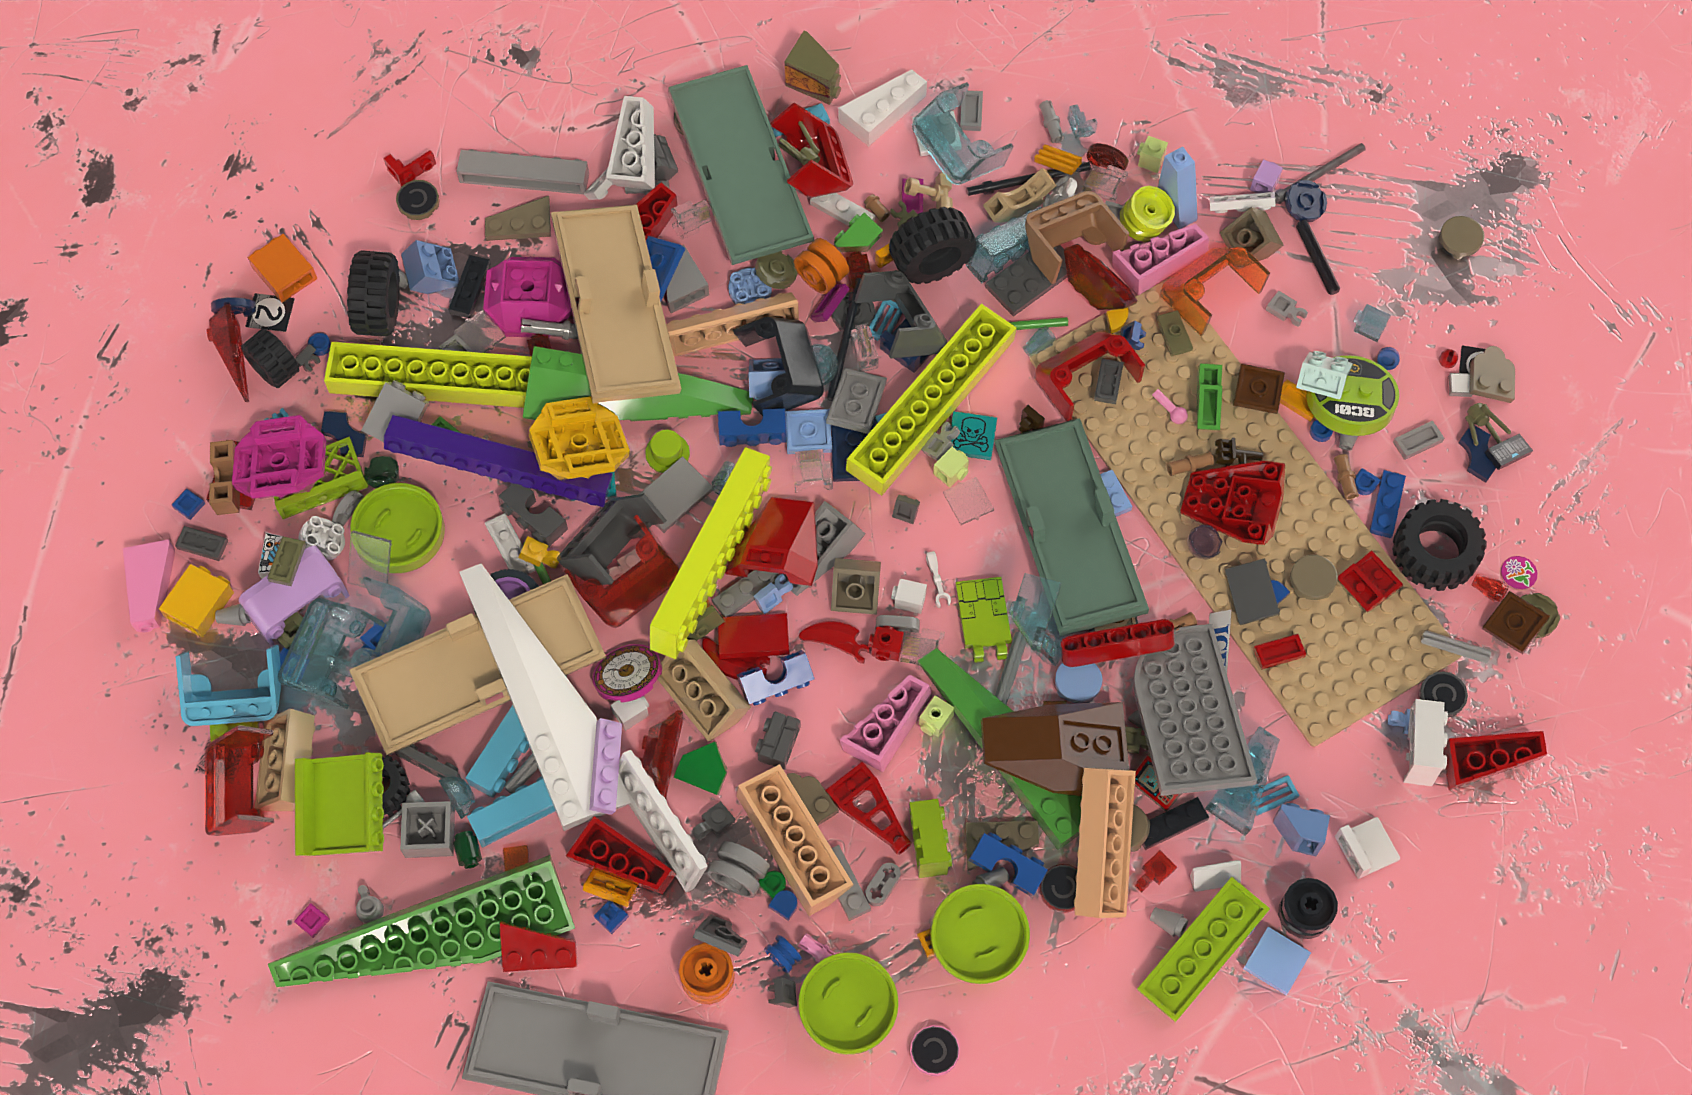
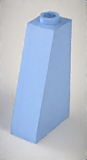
[1158,147,1197,229]

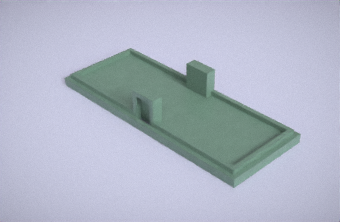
[668,65,814,265]
[994,418,1149,637]

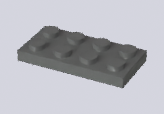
[985,245,1079,317]

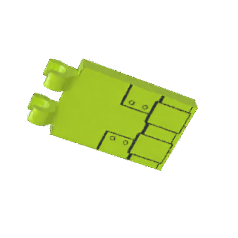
[955,577,1012,663]

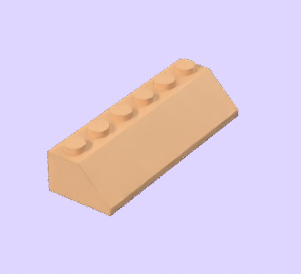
[666,292,799,357]
[736,764,854,916]
[1074,768,1136,918]

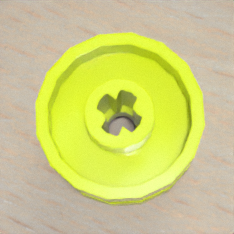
[1120,186,1175,242]

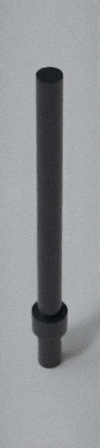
[966,162,1091,196]
[826,278,861,401]

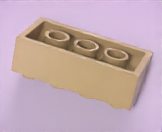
[657,639,751,742]
[255,709,315,811]

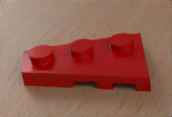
[500,921,578,972]

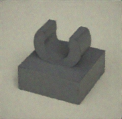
[295,344,321,373]
[892,495,920,524]
[768,978,797,1008]

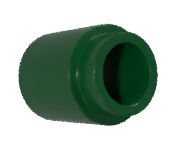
[453,831,482,869]

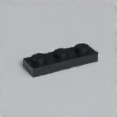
[448,255,491,318]
[1142,797,1209,850]

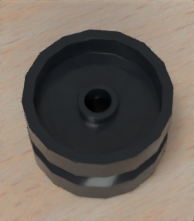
[1278,878,1338,939]

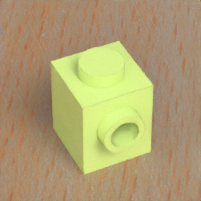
[1137,136,1168,173]
[933,447,969,487]
[919,696,955,738]

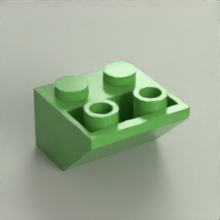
[834,212,883,253]

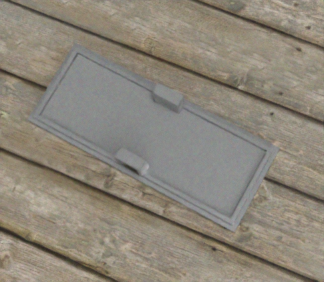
[462,981,729,1095]

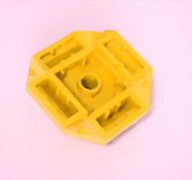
[529,397,630,480]

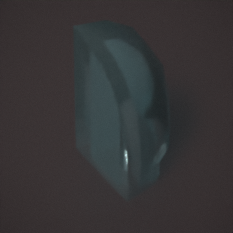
[438,777,476,819]

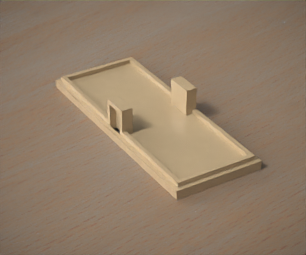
[551,205,682,403]
[349,574,606,755]

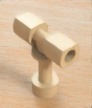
[904,172,953,209]

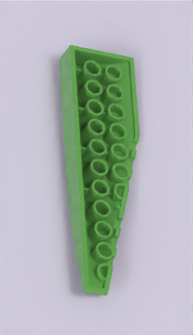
[268,855,575,987]

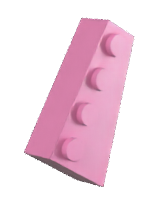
[1112,224,1209,296]
[840,675,932,772]

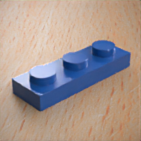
[1369,470,1406,538]

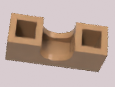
[209,440,240,515]

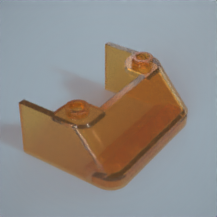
[1160,247,1270,336]

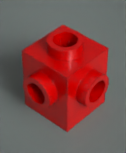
[868,626,904,662]

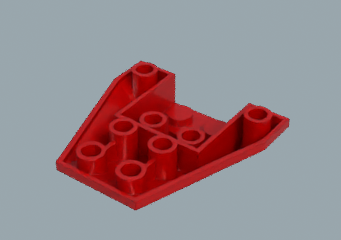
[1180,461,1285,545]
[725,497,818,586]

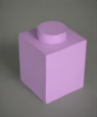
[1250,159,1283,193]

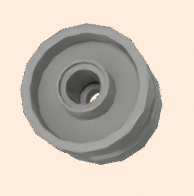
[707,841,770,898]

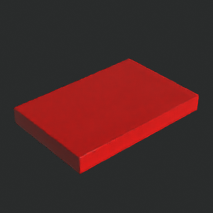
[718,613,790,659]

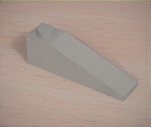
[783,501,865,596]

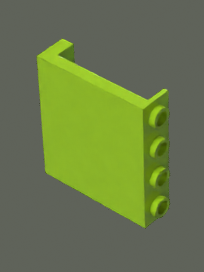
[295,752,384,856]

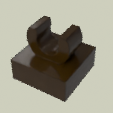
[1018,404,1045,433]

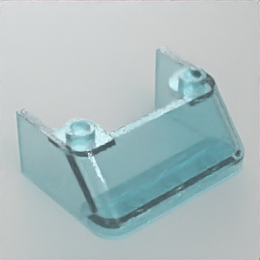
[912,82,1014,185]
[1009,573,1068,666]
[326,576,431,678]
[278,598,386,709]

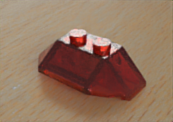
[1064,244,1138,310]
[639,710,684,799]

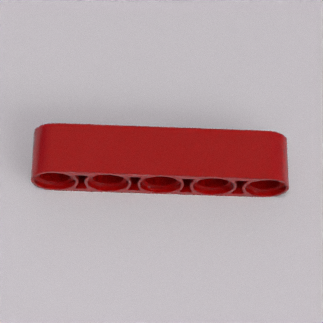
[1061,619,1175,667]

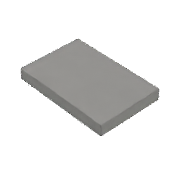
[826,368,887,434]
[640,457,713,533]

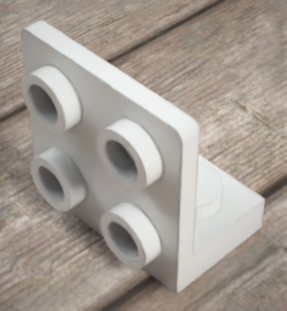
[1335,817,1400,879]

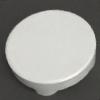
[298,516,345,561]

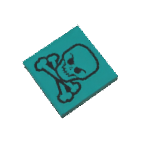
[950,411,998,460]

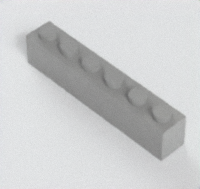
[457,149,589,195]

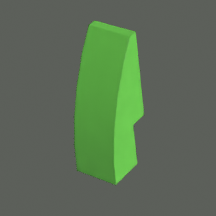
[1197,364,1222,431]

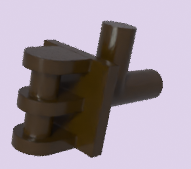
[1215,438,1263,467]

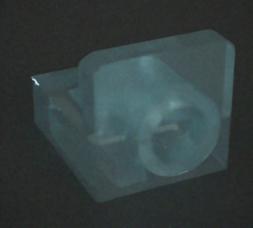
[1067,104,1098,138]

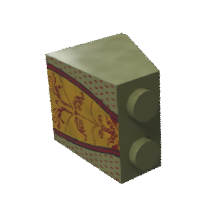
[785,30,841,105]

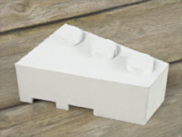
[1403,699,1448,786]

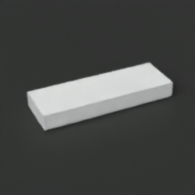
[485,513,536,575]

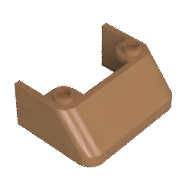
[1025,191,1129,284]

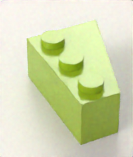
[909,799,952,878]

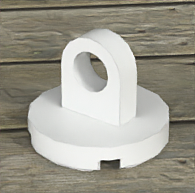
[1043,176,1077,208]

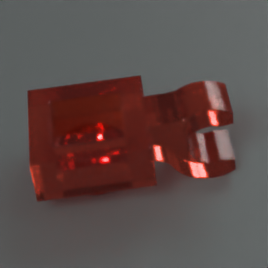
[1135,850,1177,893]

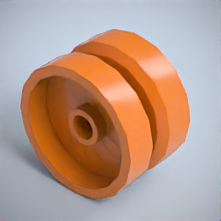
[794,238,849,294]
[679,943,735,1005]

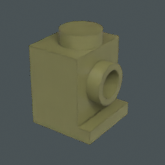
[277,612,316,651]

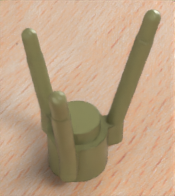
[778,121,820,165]
[1465,403,1511,446]

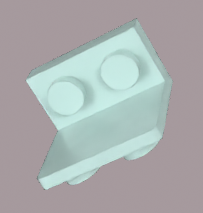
[1296,351,1352,400]

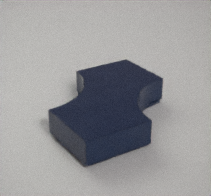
[321,411,367,457]
[1459,425,1496,483]

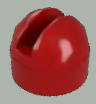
[1439,349,1458,368]

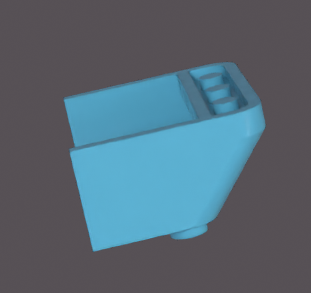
[175,645,282,726]

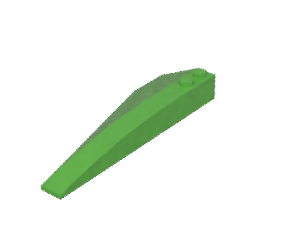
[523,346,753,422]
[917,648,1082,850]

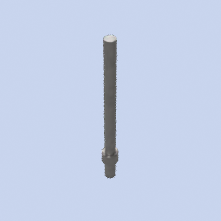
[1275,143,1366,204]

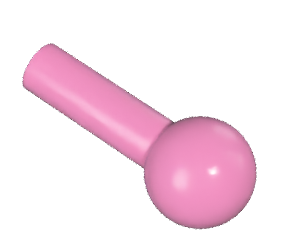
[1152,389,1188,424]

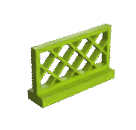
[274,437,368,519]

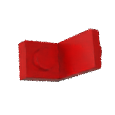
[383,150,436,187]

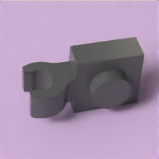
[693,801,735,841]

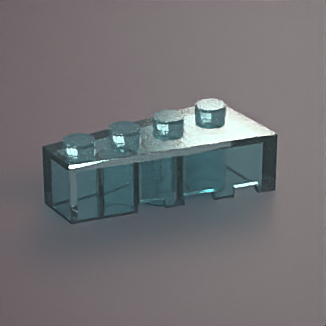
[966,206,1042,284]
[1205,726,1280,836]

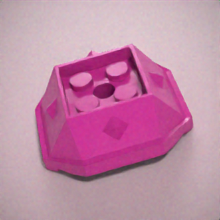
[483,256,572,338]
[232,415,326,499]

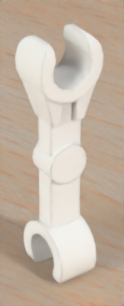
[926,551,951,608]

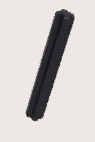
[1296,220,1340,295]

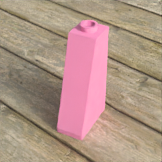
[123,539,175,632]

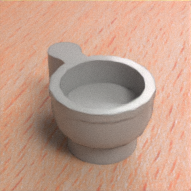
[356,885,384,923]

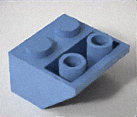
[401,240,459,294]
[1273,803,1330,857]

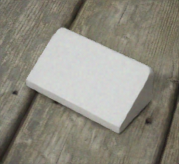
[1190,860,1241,892]

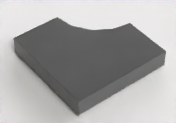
[693,914,748,957]

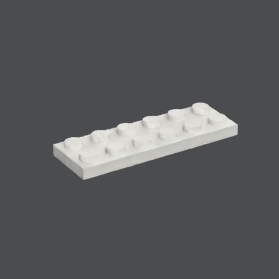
[619,750,708,893]

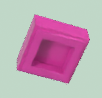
[294,903,330,938]

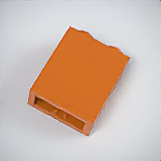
[247,233,317,303]

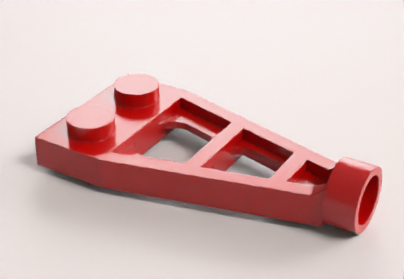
[825,762,912,855]

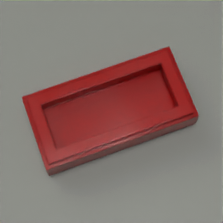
[1253,634,1306,670]

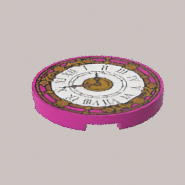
[593,644,662,703]

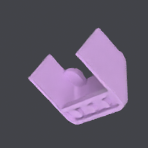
[239,546,350,647]

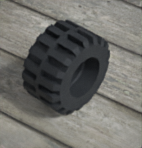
[241,328,300,388]
[382,755,410,819]

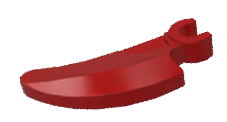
[799,621,871,664]
[702,638,770,680]

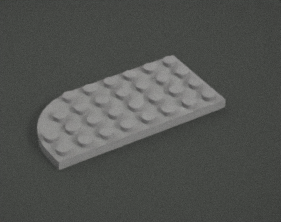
[1133,624,1257,796]

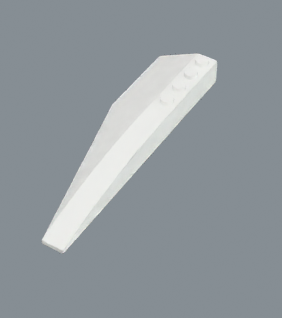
[459,564,631,831]

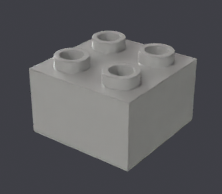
[400,801,455,858]

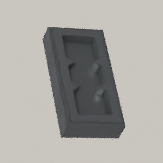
[1094,358,1124,405]
[175,526,228,561]

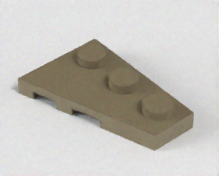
[485,196,551,241]
[965,821,1039,871]

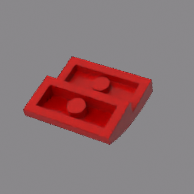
[1338,550,1403,613]

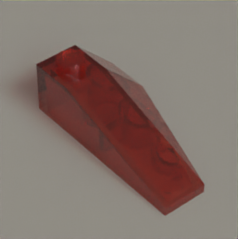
[206,304,250,402]

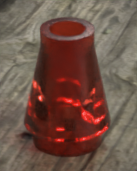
[1472,574,1509,602]

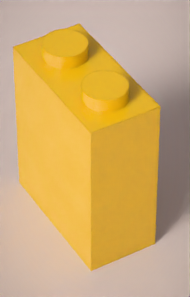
[159,564,234,638]

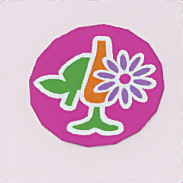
[1501,556,1538,590]

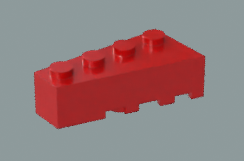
[635,182,678,240]
[1443,731,1547,791]
[566,816,676,894]

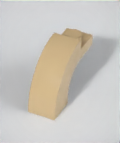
[983,168,1057,223]

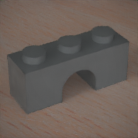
[498,483,568,547]

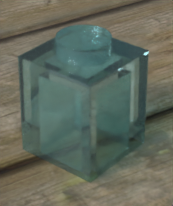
[1353,304,1391,342]

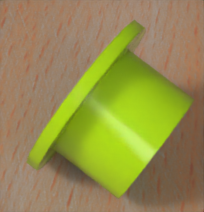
[645,429,690,473]

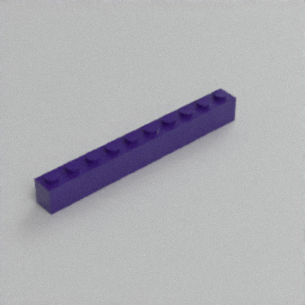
[384,415,613,507]

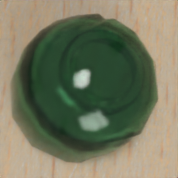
[364,456,399,489]

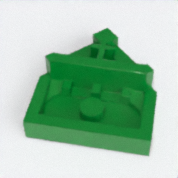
[673,741,728,795]

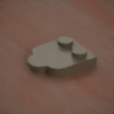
[1469,346,1515,403]
[787,773,839,826]

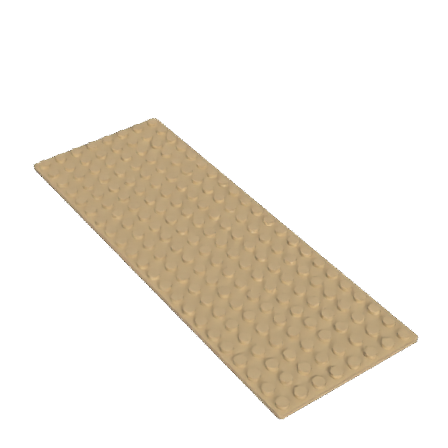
[1030,277,1462,747]

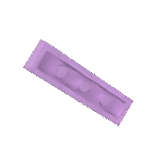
[589,718,622,815]

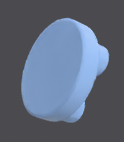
[728,267,772,304]
[1055,663,1102,704]

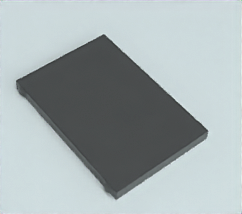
[1225,558,1280,625]

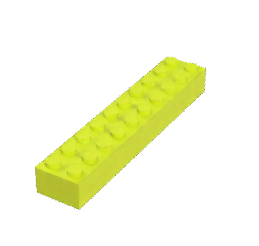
[846,304,1017,496]
[324,342,532,408]
[650,447,772,659]

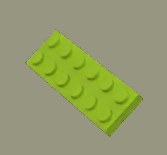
[1137,877,1270,1023]

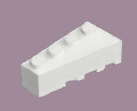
[838,69,927,147]
[606,96,655,190]

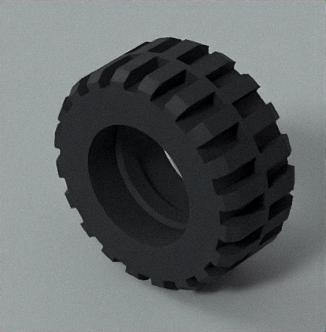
[889,207,977,284]
[347,251,400,337]
[1392,499,1487,591]

